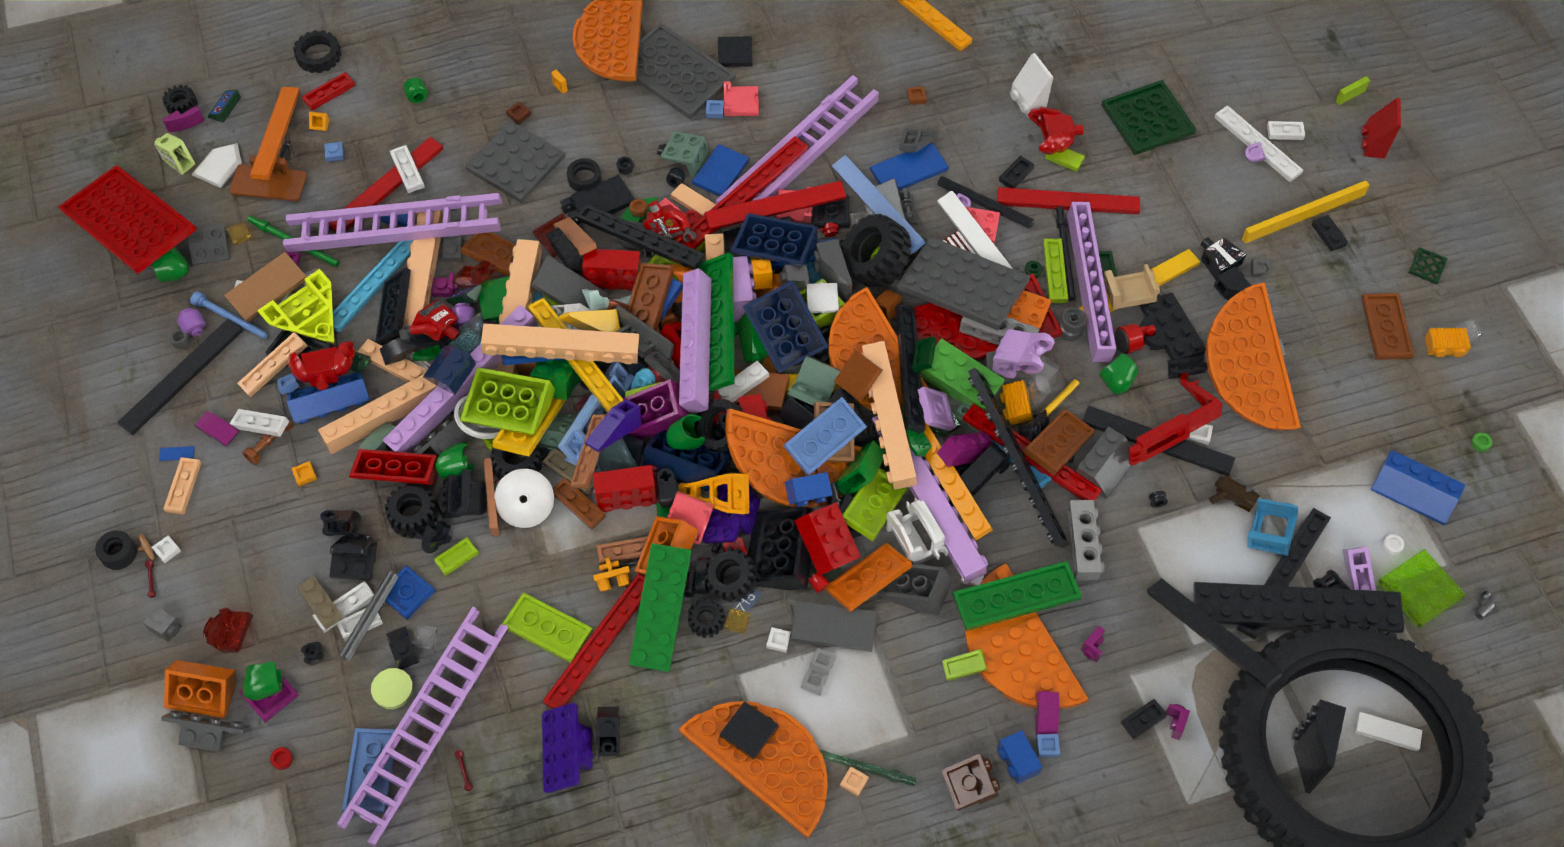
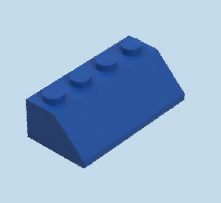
[287,371,370,424]
[1371,450,1466,525]

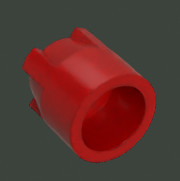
[808,572,830,594]

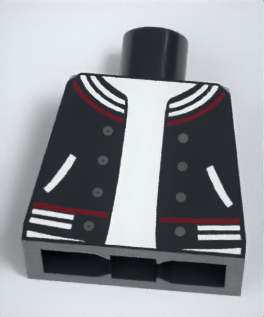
[1200,237,1247,280]

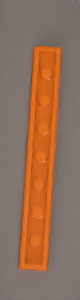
[250,87,300,180]

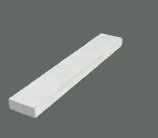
[1214,105,1303,182]
[937,191,1013,269]

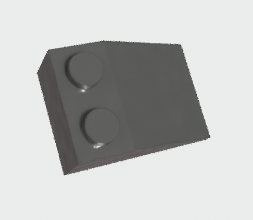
[813,239,852,303]
[877,564,952,615]

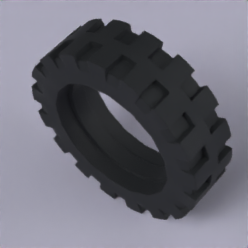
[293,30,342,73]
[546,227,583,273]
[696,399,745,452]

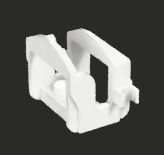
[886,498,948,565]

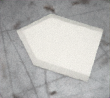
[192,143,242,189]

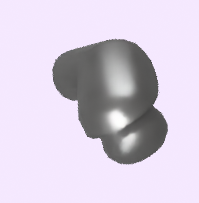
[1475,590,1494,620]

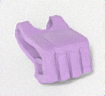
[992,329,1055,378]

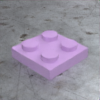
[918,387,956,431]

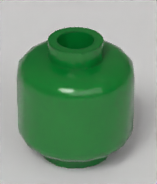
[403,77,428,103]

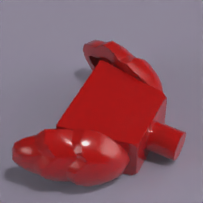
[1028,106,1084,155]
[288,341,355,390]

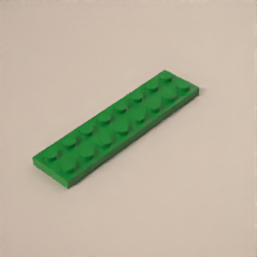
[698,252,734,392]

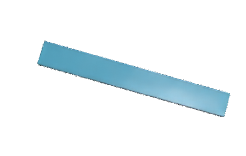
[333,224,416,333]

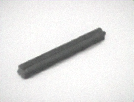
[339,571,398,662]

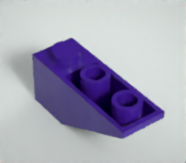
[585,399,641,452]

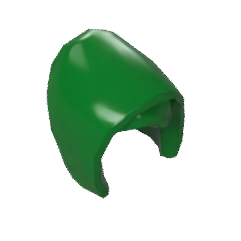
[152,248,189,282]
[1099,353,1138,395]
[666,414,705,450]
[435,443,475,479]
[242,662,282,701]

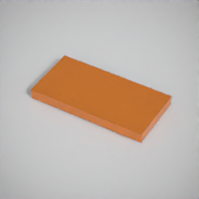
[825,542,913,612]

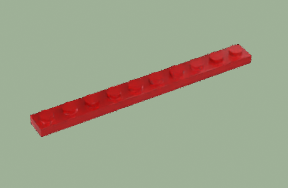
[675,136,808,249]

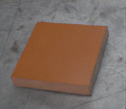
[834,350,883,402]

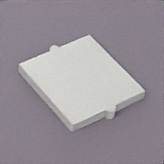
[806,282,839,314]

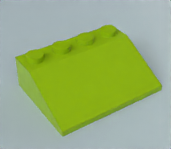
[460,367,555,435]

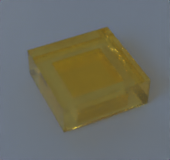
[227,222,251,245]
[725,608,750,634]

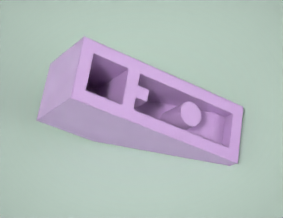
[1342,546,1376,591]

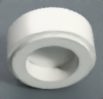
[1382,534,1404,555]

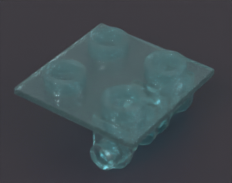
[448,312,483,353]

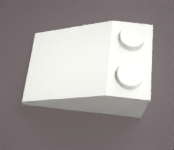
[1010,53,1053,118]

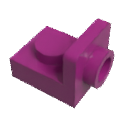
[431,272,459,297]
[1081,626,1105,662]
[1166,704,1190,740]

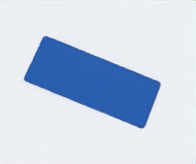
[159,446,194,461]

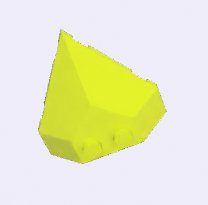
[257,269,335,344]

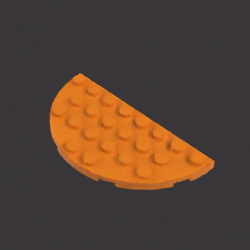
[572,0,643,82]
[1206,282,1301,431]
[828,287,928,415]
[726,409,862,508]
[964,563,1089,709]
[678,701,828,839]

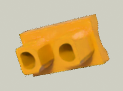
[593,557,630,592]

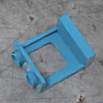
[1247,498,1298,556]

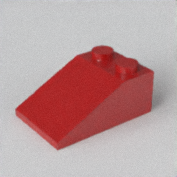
[1361,98,1401,159]

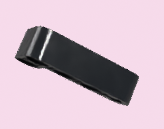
[947,443,1011,510]

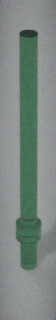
[819,749,917,786]

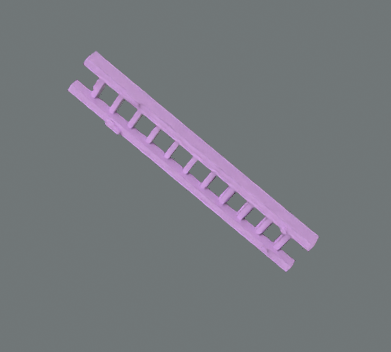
[716,75,879,226]
[283,193,502,252]
[337,607,508,847]

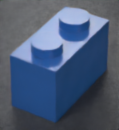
[784,472,833,507]
[997,730,1043,784]

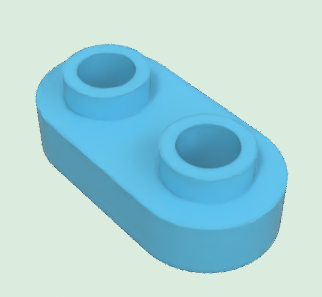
[631,368,656,390]

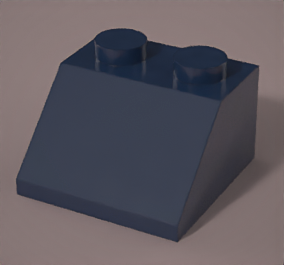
[423,346,476,395]

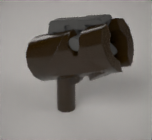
[1209,475,1260,512]

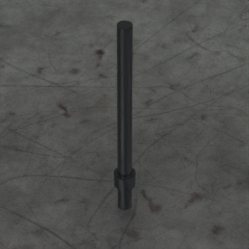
[1056,206,1076,301]

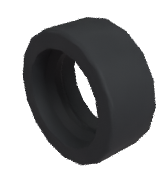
[567,158,601,192]

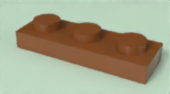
[553,478,606,530]

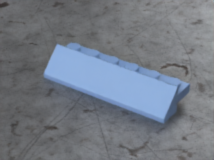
[558,362,634,465]

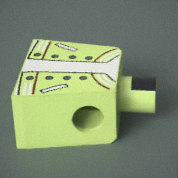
[154,133,195,175]

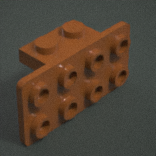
[229,155,307,202]

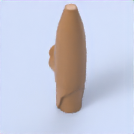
[137,534,154,560]

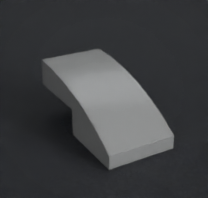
[801,648,836,696]

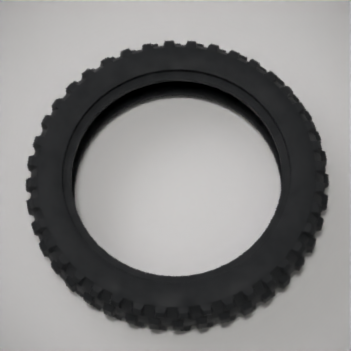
[1219,622,1493,847]

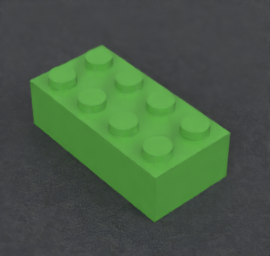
[920,338,1005,411]

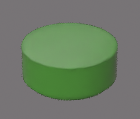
[1471,432,1492,452]

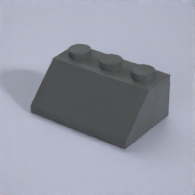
[1076,426,1132,499]

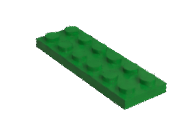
[629,543,692,672]
[953,561,1082,631]

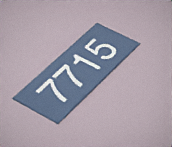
[725,588,762,624]

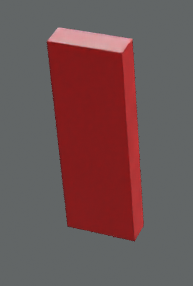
[301,72,356,111]

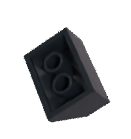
[778,397,814,430]

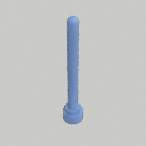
[190,291,268,339]

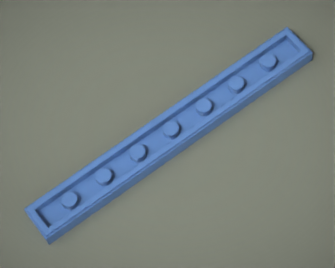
[832,155,925,255]

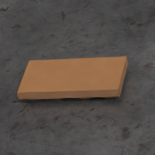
[224,252,307,323]

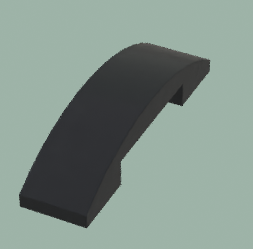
[380,334,457,365]

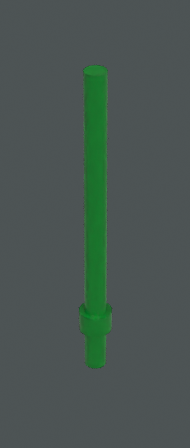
[247,215,340,268]

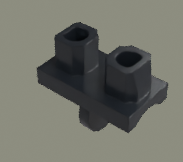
[415,521,452,553]

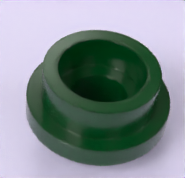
[1024,261,1043,278]

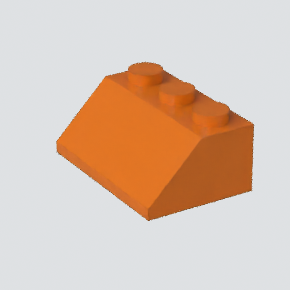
[634,516,698,576]
[164,660,236,718]

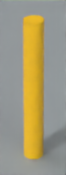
[1044,379,1080,416]

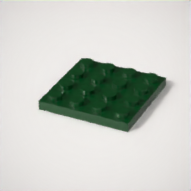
[1101,80,1197,155]

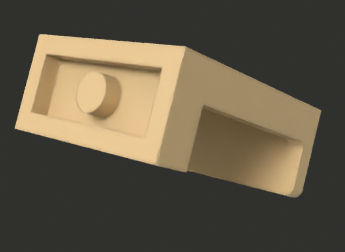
[1104,264,1160,310]

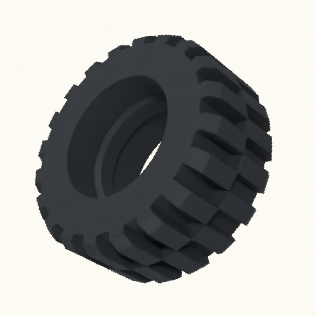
[841,214,911,288]

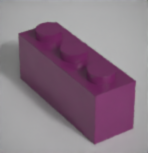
[937,431,994,467]

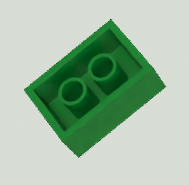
[530,359,580,400]

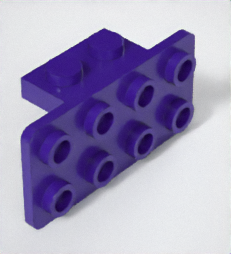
[702,472,761,544]
[542,703,593,793]

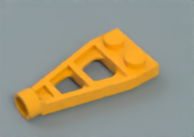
[678,473,749,514]

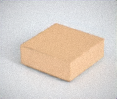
[840,767,869,797]

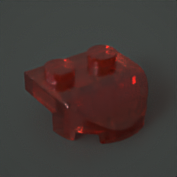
[453,260,495,287]
[203,608,253,653]

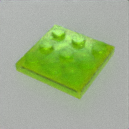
[1378,549,1466,628]

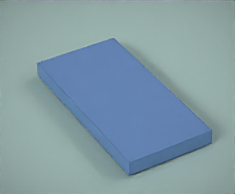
[783,397,867,476]
[342,728,396,814]

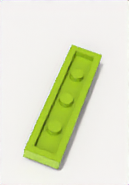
[1043,239,1068,303]

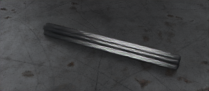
[937,176,1035,229]

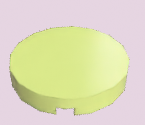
[371,668,413,709]

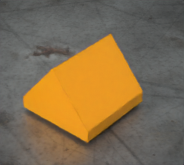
[309,112,330,131]

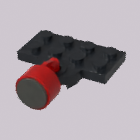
[1114,293,1206,360]

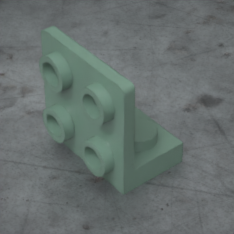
[661,131,710,177]
[788,356,840,406]
[537,413,577,454]

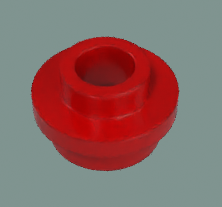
[821,222,839,238]

